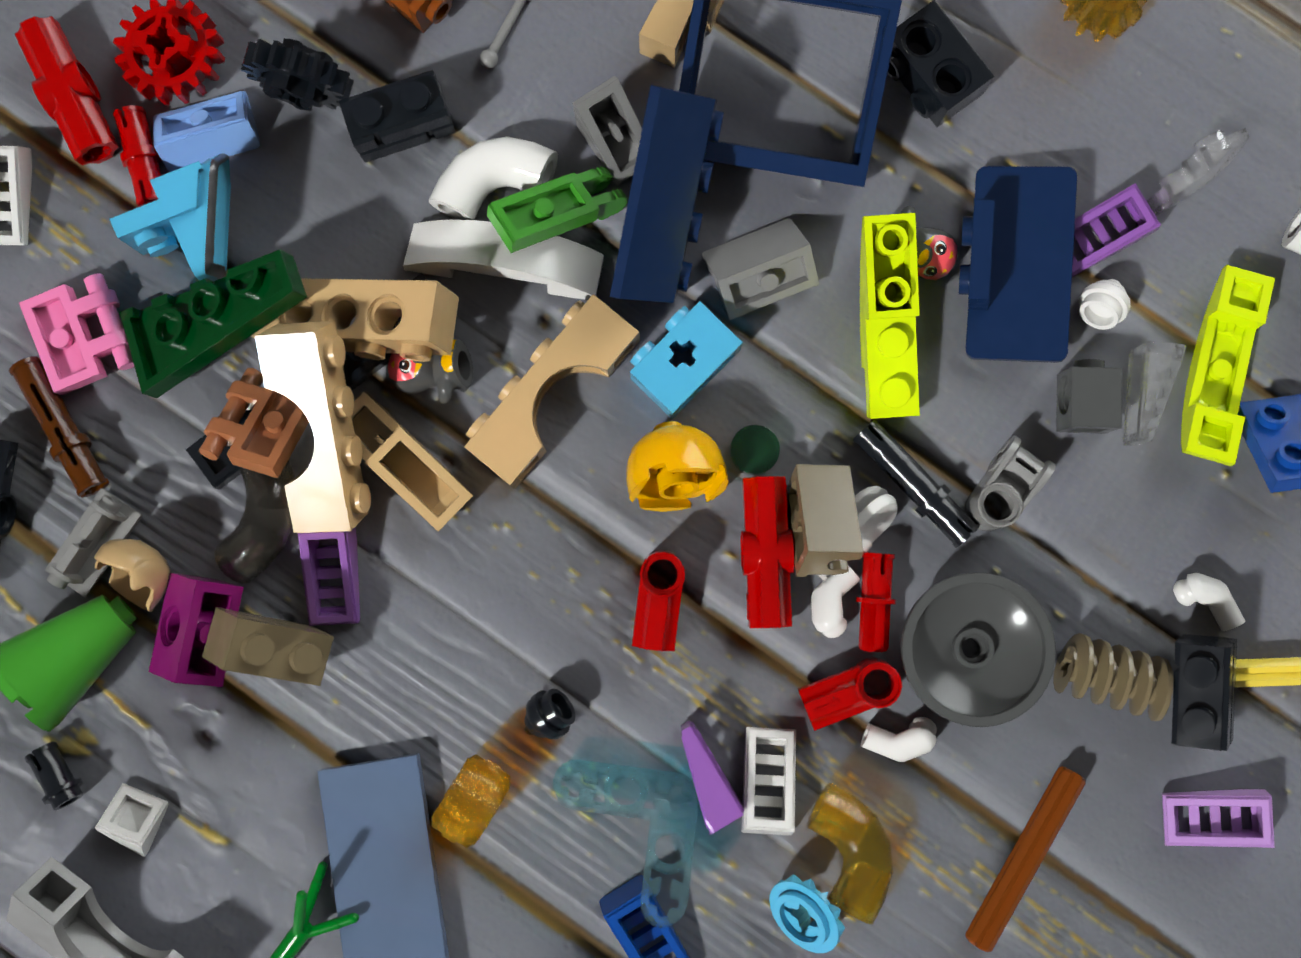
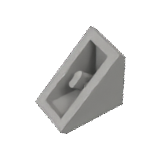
[573,76,642,185]

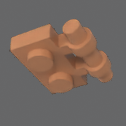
[199,368,309,479]

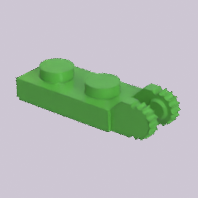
[487,166,628,253]

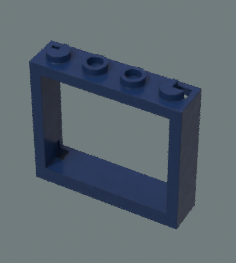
[679,0,902,187]

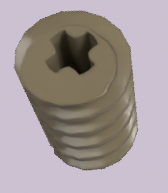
[1053,633,1174,722]

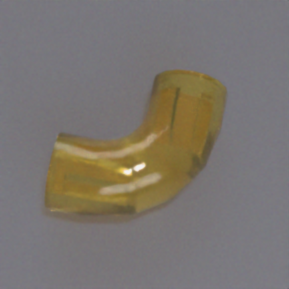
[807,783,893,925]

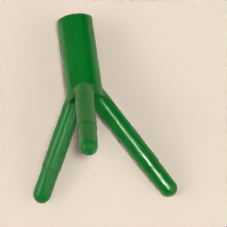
[270,861,359,958]

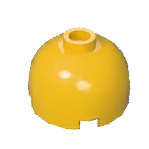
[626,421,729,512]

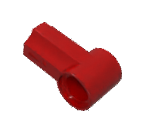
[631,550,685,652]
[797,657,902,731]

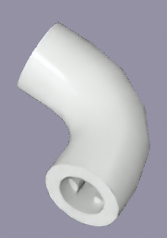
[429,136,558,220]

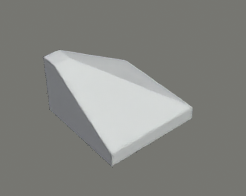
[95,783,169,857]

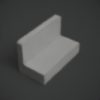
[702,218,819,320]

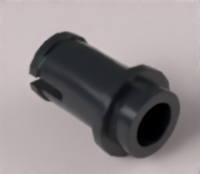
[24,742,84,811]

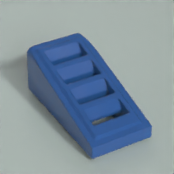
[599,875,690,958]

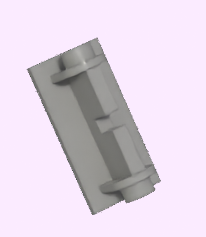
[45,488,143,597]

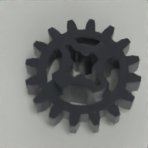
[241,38,354,111]

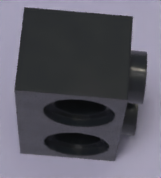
[887,0,994,128]

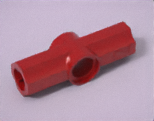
[15,16,119,165]
[740,476,794,628]

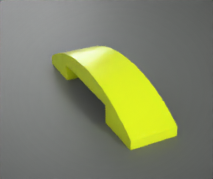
[1181,265,1275,466]

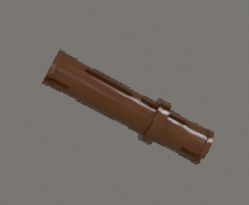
[9,356,109,498]

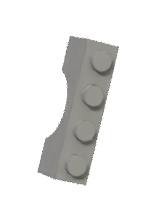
[6,856,185,958]

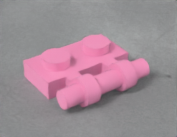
[19,274,134,395]

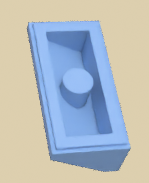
[153,90,260,172]

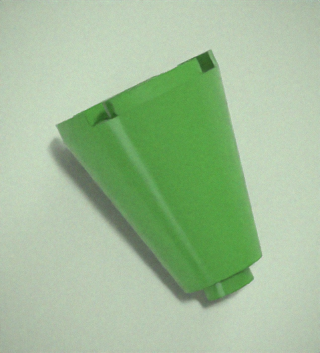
[0,595,138,732]

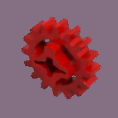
[113,0,225,105]

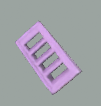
[1162,789,1275,848]

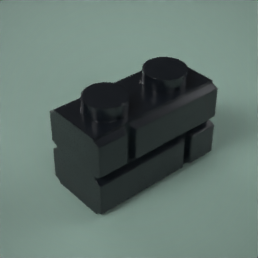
[339,70,456,163]
[1171,634,1237,751]

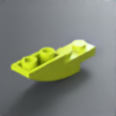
[860,213,920,419]

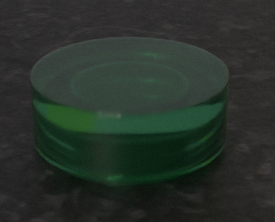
[730,425,780,475]

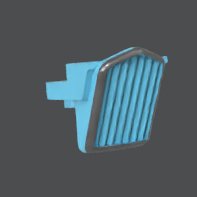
[109,153,231,281]

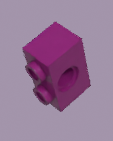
[148,573,244,687]

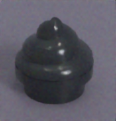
[524,689,575,739]

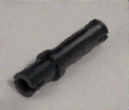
[853,419,980,548]

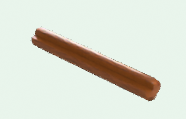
[966,766,1086,953]

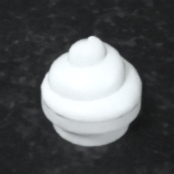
[1079,279,1131,330]

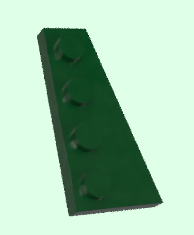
[119,249,307,398]

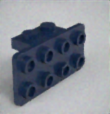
[959,166,1077,363]

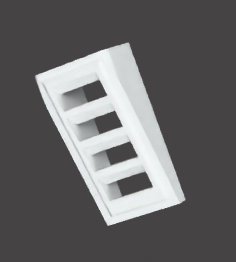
[0,146,32,245]
[741,727,796,835]

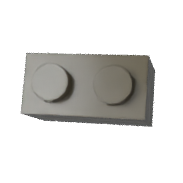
[202,607,334,686]

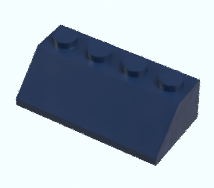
[610,85,724,303]

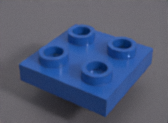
[1238,394,1301,493]

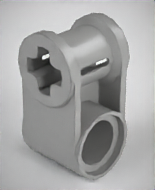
[965,435,1056,531]

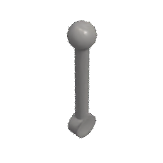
[479,0,531,69]

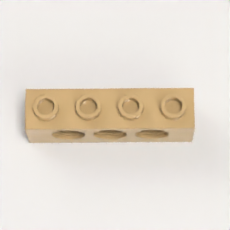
[250,279,459,362]

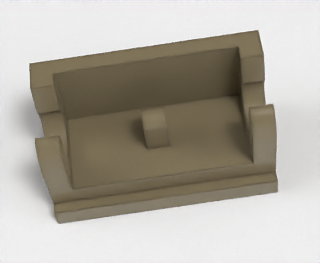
[786,464,864,577]

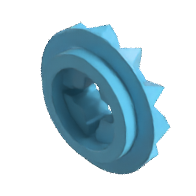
[769,874,845,954]

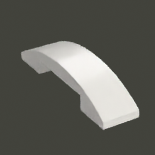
[403,220,604,300]

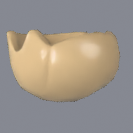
[94,539,171,612]

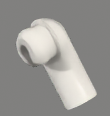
[811,566,860,638]
[1173,572,1246,631]
[861,717,937,762]

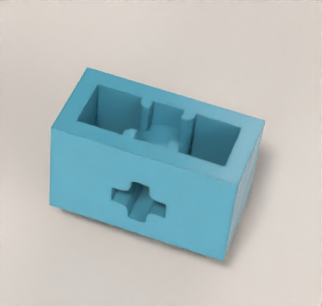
[630,301,743,420]

